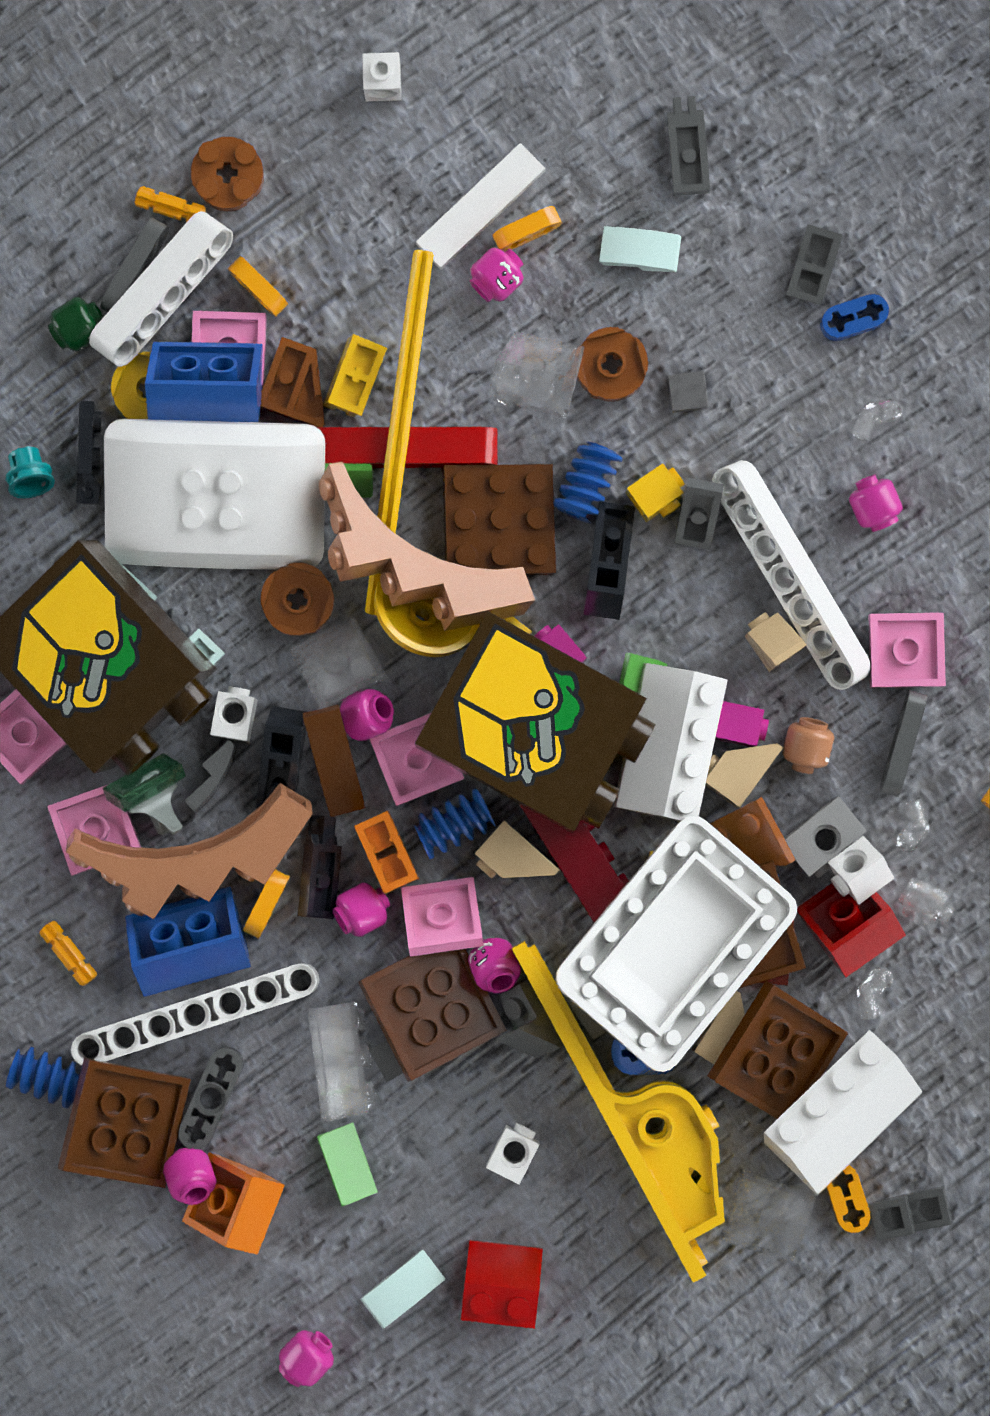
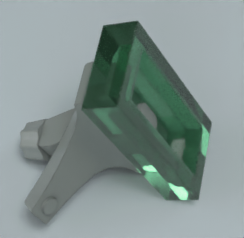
[102,753,186,835]

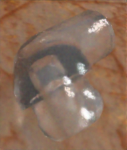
[851,399,902,442]
[895,798,929,852]
[857,967,894,1020]

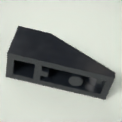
[583,501,635,620]
[255,706,307,810]

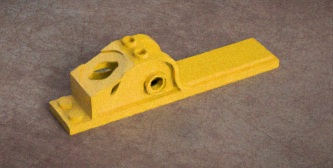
[512,940,725,1283]

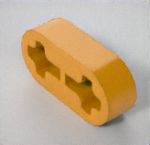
[492,206,562,252]
[227,256,288,317]
[243,869,290,939]
[826,1165,870,1233]

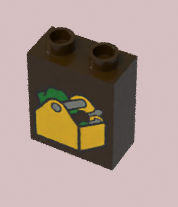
[0,540,217,776]
[415,611,656,833]

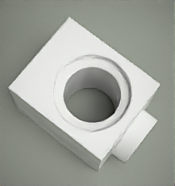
[362,52,402,102]
[210,686,258,743]
[828,836,894,904]
[486,1123,540,1185]

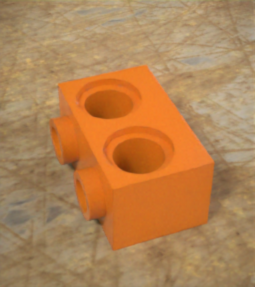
[354,811,420,894]

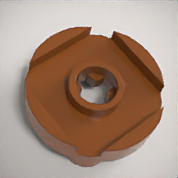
[191,137,264,211]
[575,327,648,402]
[261,562,335,637]

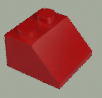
[797,883,906,978]
[461,1240,543,1329]

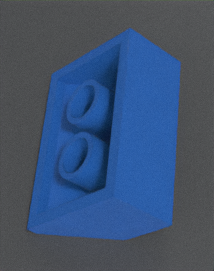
[145,342,263,422]
[125,886,251,997]

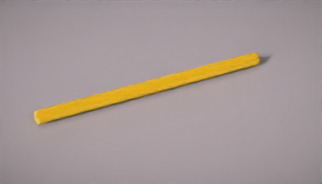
[365,250,434,616]

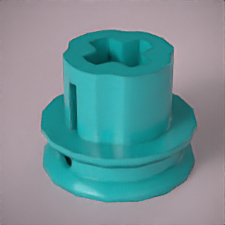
[5,446,55,498]

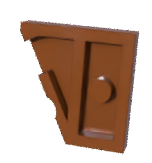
[260,337,325,427]
[709,797,796,866]

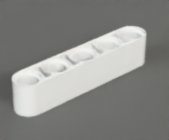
[89,212,233,366]

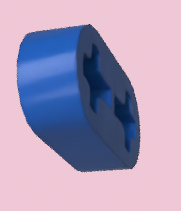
[820,294,889,341]

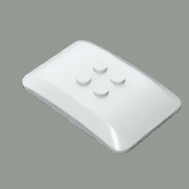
[104,419,325,570]
[556,816,797,1072]

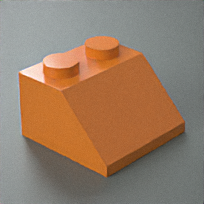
[182,1152,285,1255]

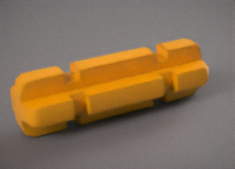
[135,186,206,223]
[39,921,97,986]

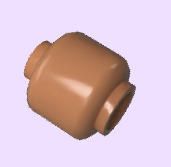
[782,717,835,774]

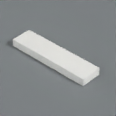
[416,143,545,270]

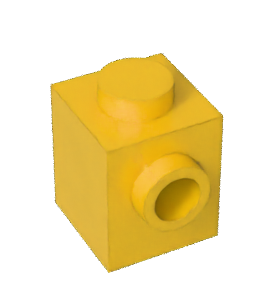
[625,463,685,523]

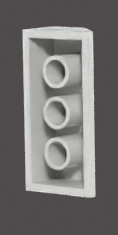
[613,663,727,822]
[764,1030,922,1196]

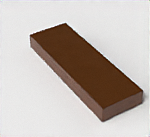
[302,704,366,817]

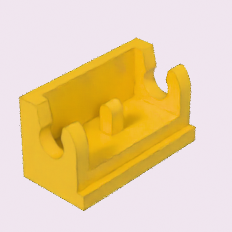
[323,334,387,417]

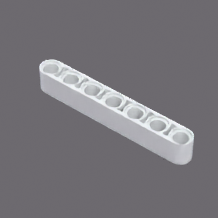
[712,460,871,690]
[71,963,319,1065]

